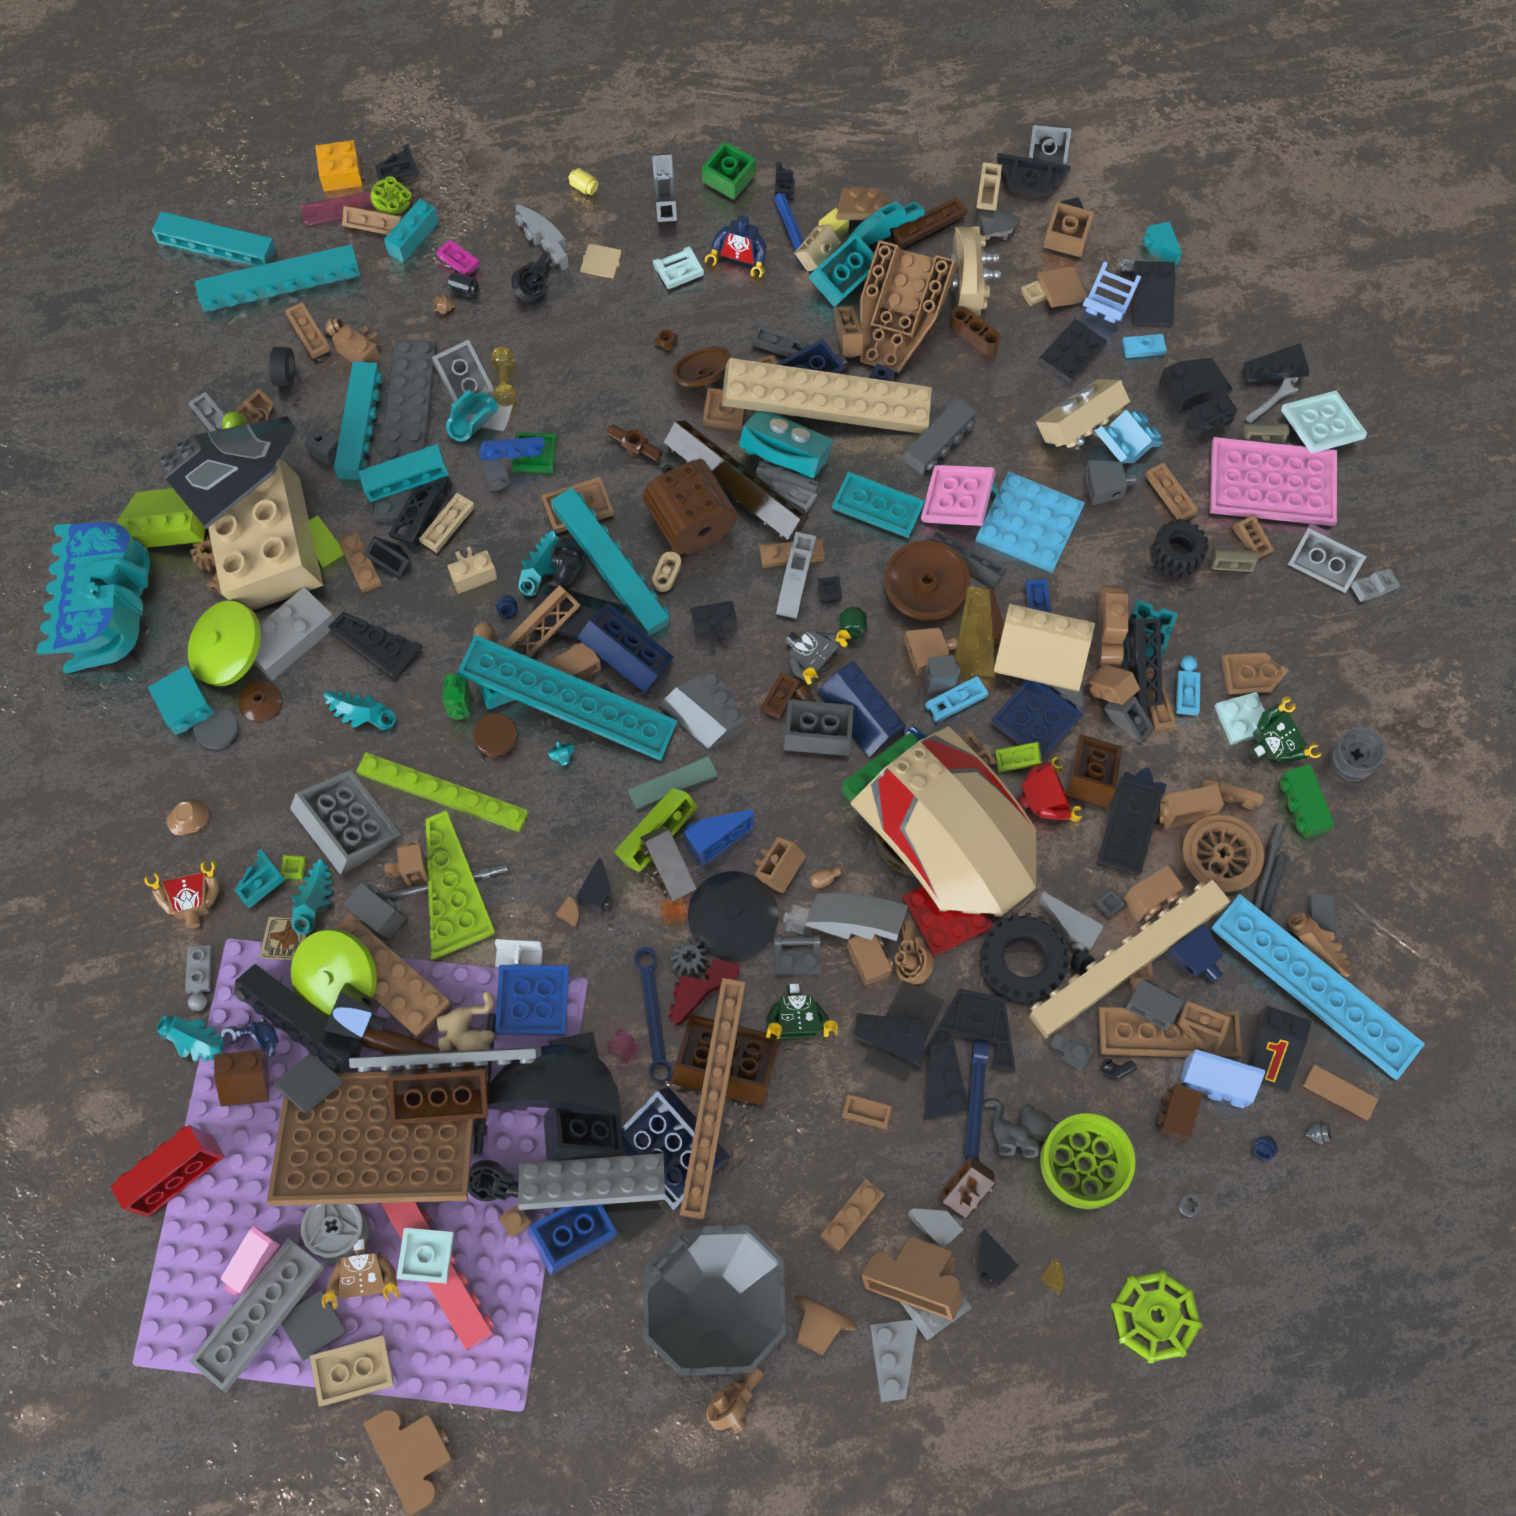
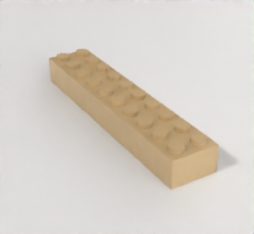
[722,358,932,434]

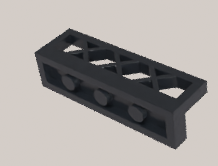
[388,475,453,552]
[1127,618,1162,707]

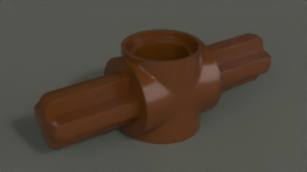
[607,424,663,461]

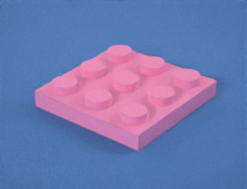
[921,465,996,526]

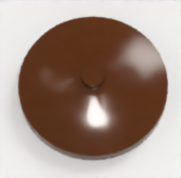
[884,541,970,620]

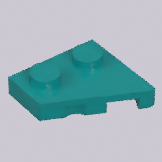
[235,849,285,908]

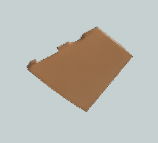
[234,388,274,424]

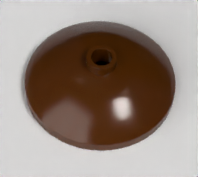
[673,346,731,387]

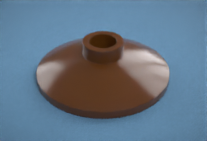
[238,681,282,722]

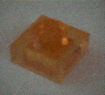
[660,898,686,926]

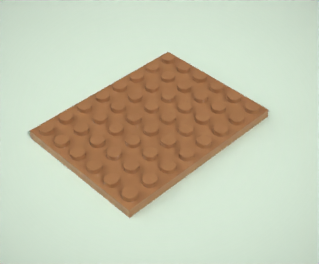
[267,1072,474,1206]

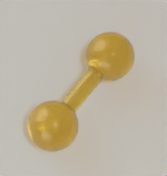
[491,346,517,407]

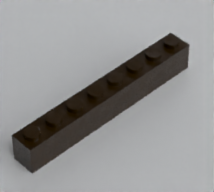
[664,420,809,540]

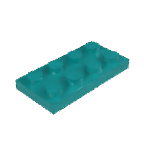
[832,472,925,538]

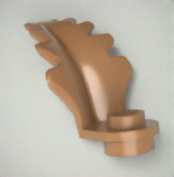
[1289,913,1351,977]

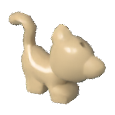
[437,991,495,1066]

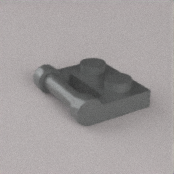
[774,933,821,976]

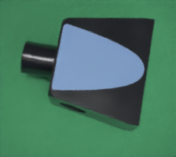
[325,983,386,1039]

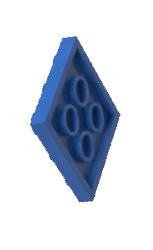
[495,965,569,1036]

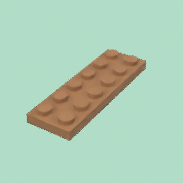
[1098,1007,1242,1059]

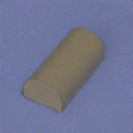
[1243,423,1289,444]
[1211,549,1258,572]

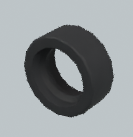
[269,347,295,386]

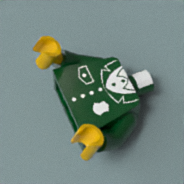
[1250,696,1322,762]
[766,984,838,1039]

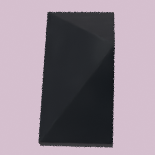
[363,536,410,577]

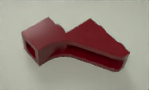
[668,959,740,1026]

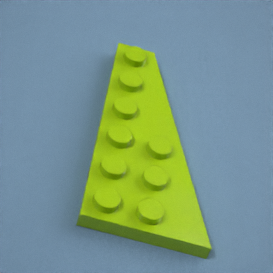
[426,810,496,961]

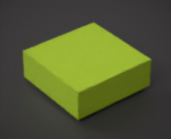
[280,855,307,880]

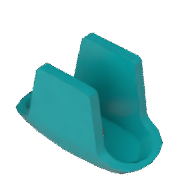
[446,389,499,442]

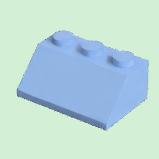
[1179,1049,1265,1108]

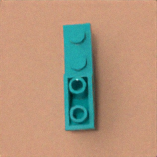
[847,200,925,245]

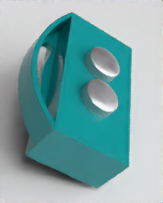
[739,411,834,478]

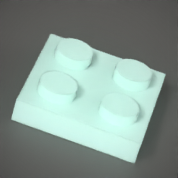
[1214,692,1265,745]
[397,1228,454,1284]

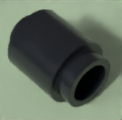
[448,273,479,298]

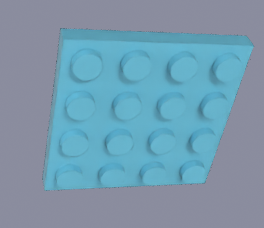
[975,471,1085,573]

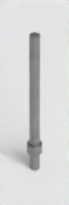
[1253,823,1284,911]
[382,863,508,901]

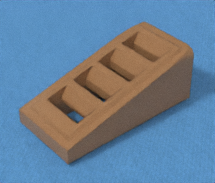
[1232,515,1275,559]

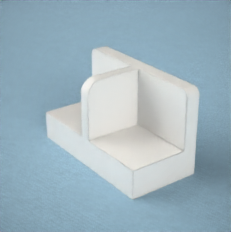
[495,939,544,968]

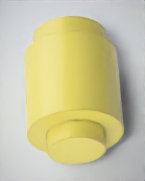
[569,168,599,195]

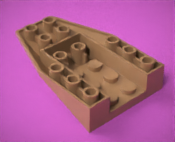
[860,240,959,373]

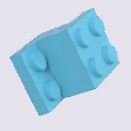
[1095,410,1164,464]

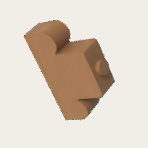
[1097,585,1128,670]
[861,1237,963,1321]
[363,1410,454,1516]

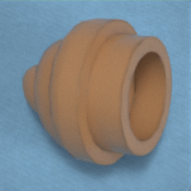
[434,294,455,314]
[324,317,344,337]

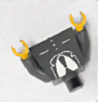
[785,630,852,685]

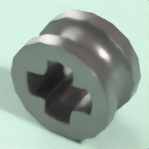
[1178,1194,1202,1217]

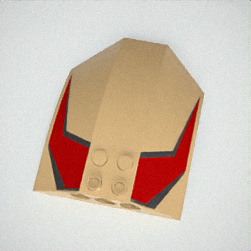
[850,726,1036,916]

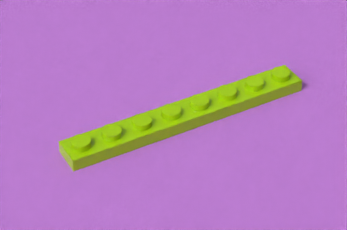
[356,752,529,832]

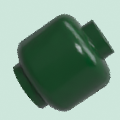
[839,607,868,640]

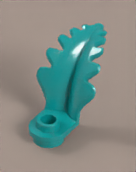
[518,530,559,596]
[324,690,396,730]
[292,858,334,934]
[156,1015,225,1062]

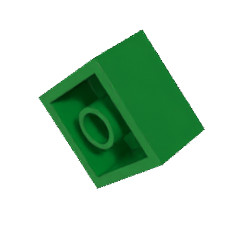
[702,141,756,200]

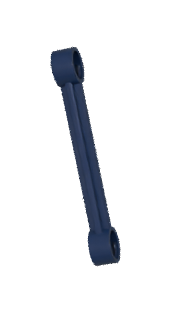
[634,947,673,1085]
[963,1040,989,1164]

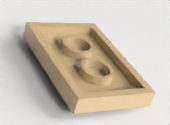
[310,1335,395,1407]

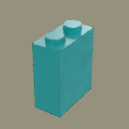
[148,665,215,735]

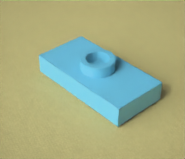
[1122,334,1167,358]

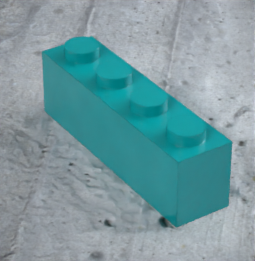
[358,444,449,502]

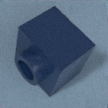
[868,363,895,382]

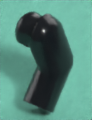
[1102,1059,1137,1079]

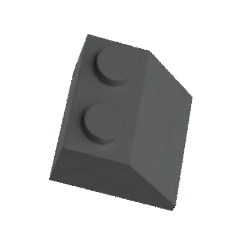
[1028,123,1072,165]

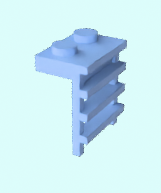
[1083,261,1141,324]

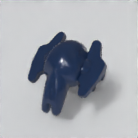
[221,1017,279,1059]

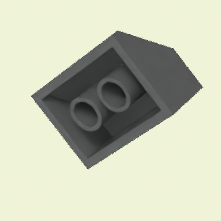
[784,700,854,756]

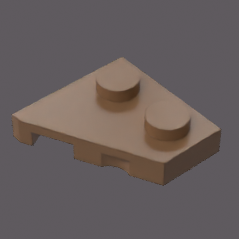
[1177,1000,1231,1056]

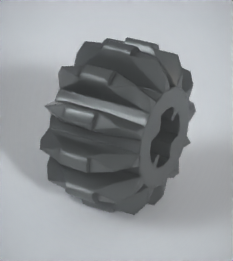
[670,939,709,977]

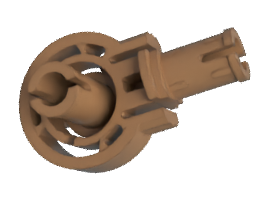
[895,920,934,985]
[705,1368,764,1433]

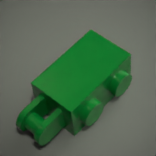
[442,674,472,720]

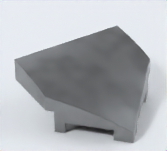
[976,206,1021,240]

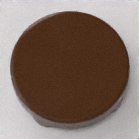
[473,713,518,758]

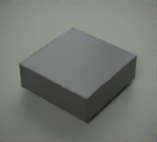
[1094,888,1127,920]

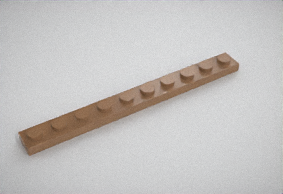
[680,978,745,1220]

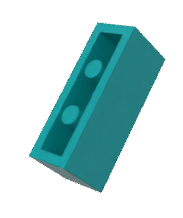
[384,199,439,263]

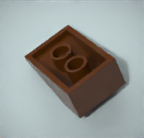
[1066,734,1122,808]

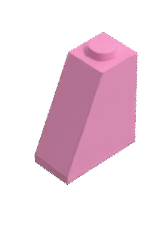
[221,1226,282,1296]

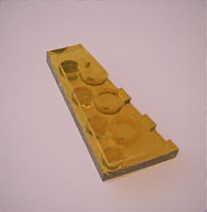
[955,587,996,678]

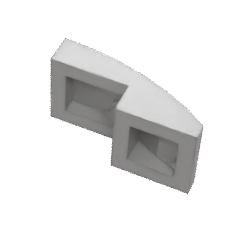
[1350,568,1400,602]

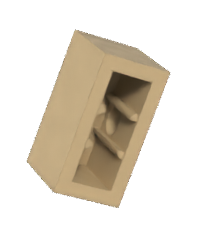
[794,224,841,271]

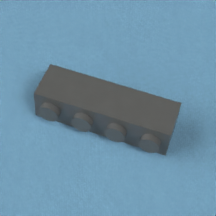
[904,398,976,476]

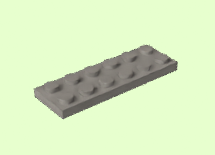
[518,1153,666,1210]
[189,1238,325,1393]

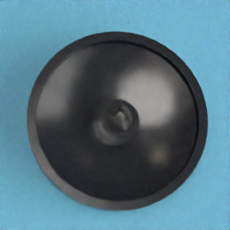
[688,871,778,961]

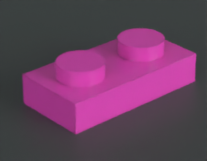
[436,239,480,276]

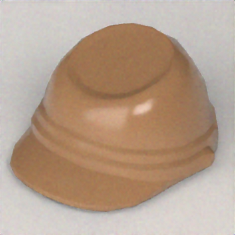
[167,799,210,836]

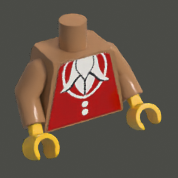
[145,860,219,929]

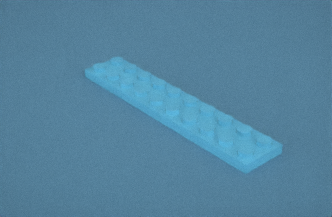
[1211,894,1425,1080]

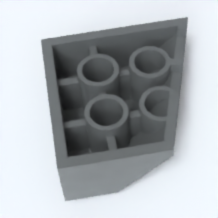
[658,668,746,750]

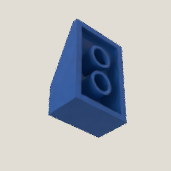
[684,810,755,867]

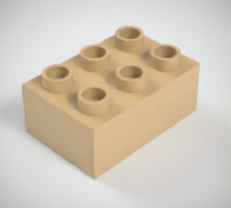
[208,459,323,611]

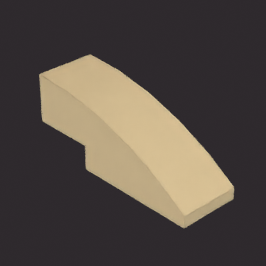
[976,162,1002,211]

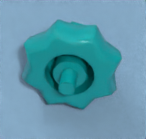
[548,741,574,765]

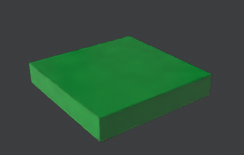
[512,432,557,473]

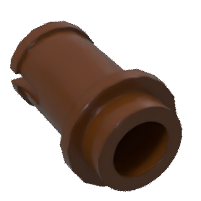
[795,685,816,702]

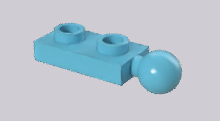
[1176,655,1200,716]

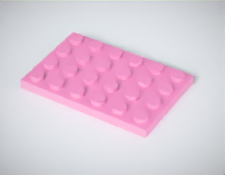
[1210,437,1337,526]

